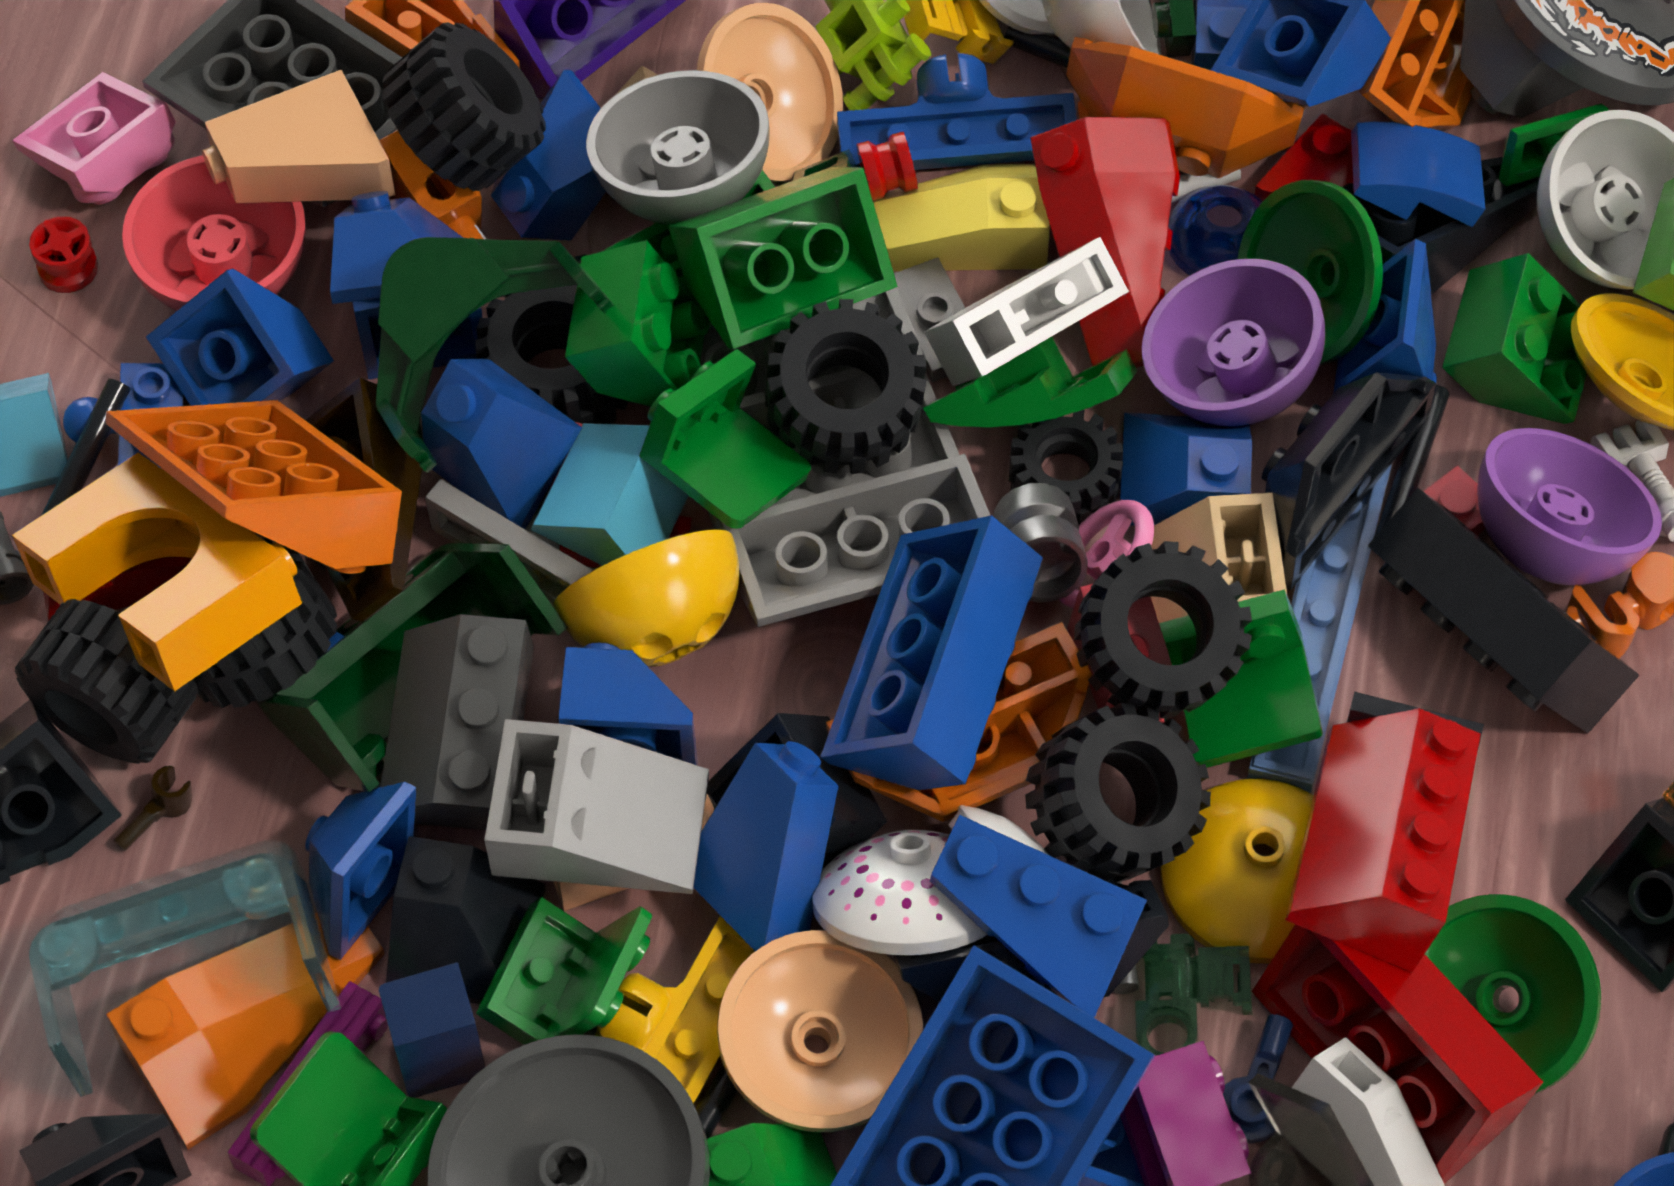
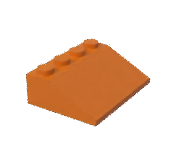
[105,400,402,574]

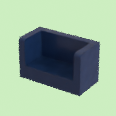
[379,962,485,1098]

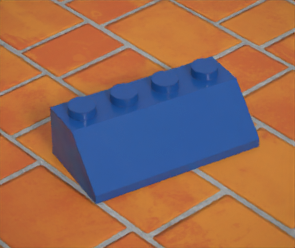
[820,515,1043,791]

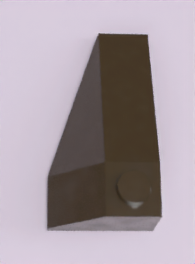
[305,377,423,622]

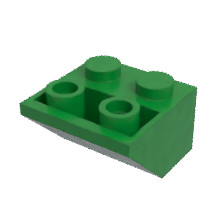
[565,240,709,407]
[1442,253,1587,424]

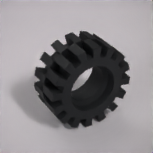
[1009,409,1123,525]

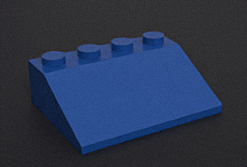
[830,946,1156,1186]

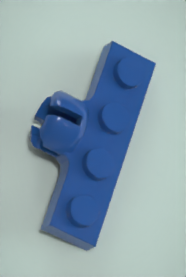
[837,53,1077,170]

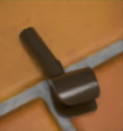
[113,766,192,851]

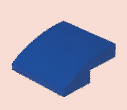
[1351,122,1486,227]

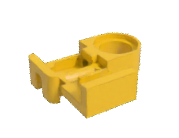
[904,0,1013,64]

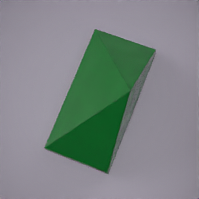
[1499,103,1609,186]

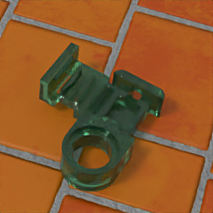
[1135,934,1253,1056]

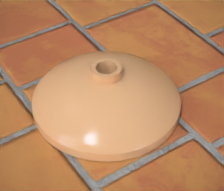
[697,3,843,183]
[717,930,923,1132]

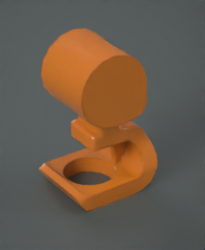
[1565,552,1674,658]

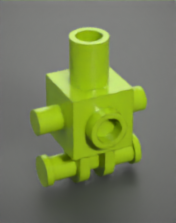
[815,0,931,111]

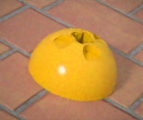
[553,529,739,667]

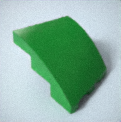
[923,336,1138,427]

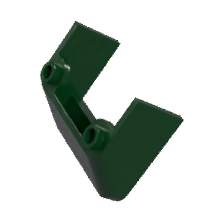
[256,543,568,792]

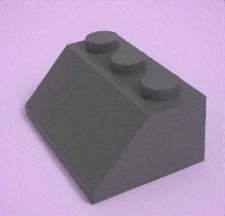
[380,614,534,830]

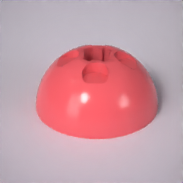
[122,155,306,311]

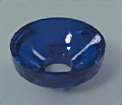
[1168,184,1263,276]

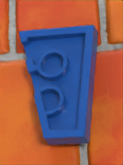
[929,815,1147,1018]

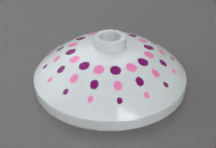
[812,830,987,955]

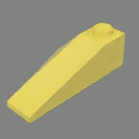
[873,164,1050,271]

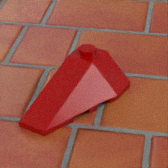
[1030,117,1180,368]

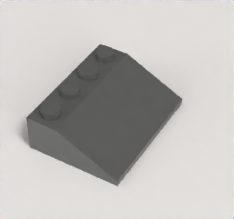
[142,0,402,207]

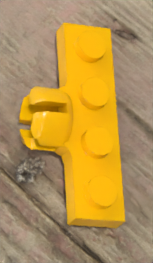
[595,916,755,1104]

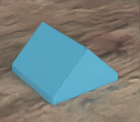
[0,373,68,497]
[531,423,689,566]

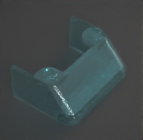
[29,840,342,1097]

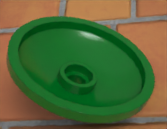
[1238,180,1383,365]
[1425,894,1601,1095]

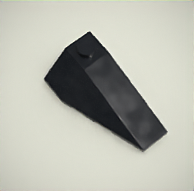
[1342,157,1540,295]
[0,700,122,885]

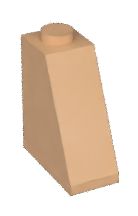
[202,70,395,203]

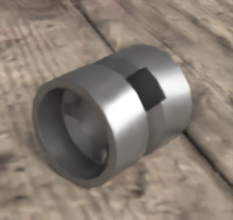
[994,483,1088,602]

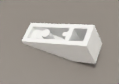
[924,237,1129,386]

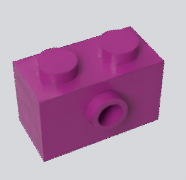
[1120,1041,1251,1186]

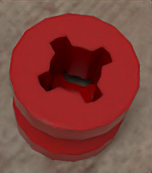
[856,132,918,201]
[29,216,98,293]

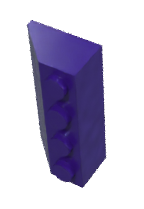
[493,0,686,99]

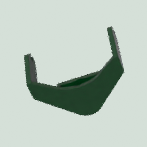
[376,237,614,473]

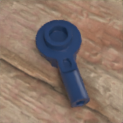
[1223,1014,1293,1144]

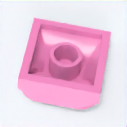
[12,72,176,205]

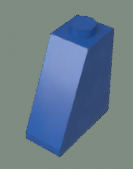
[693,741,838,951]

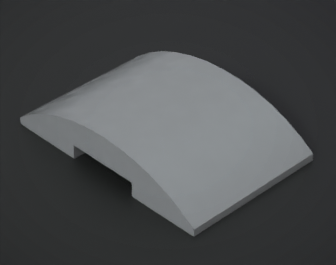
[701,288,990,627]

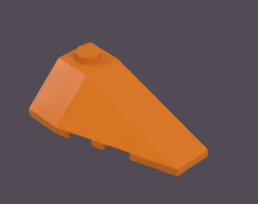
[106,913,385,1150]

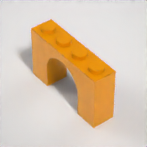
[12,453,302,691]

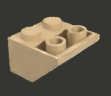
[1151,492,1287,623]

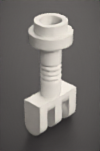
[1591,420,1674,542]

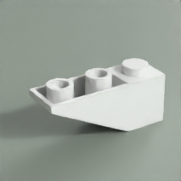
[1272,1037,1445,1186]

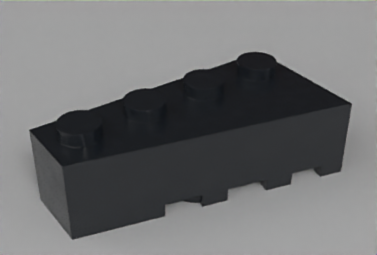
[1368,488,1640,733]

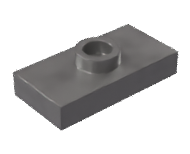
[894,257,965,382]

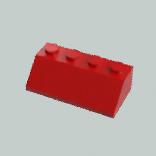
[1285,708,1481,972]
[1251,924,1543,1184]

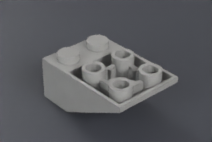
[484,719,709,894]

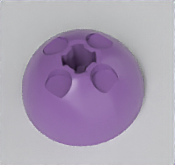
[1142,259,1325,427]
[1477,428,1662,585]

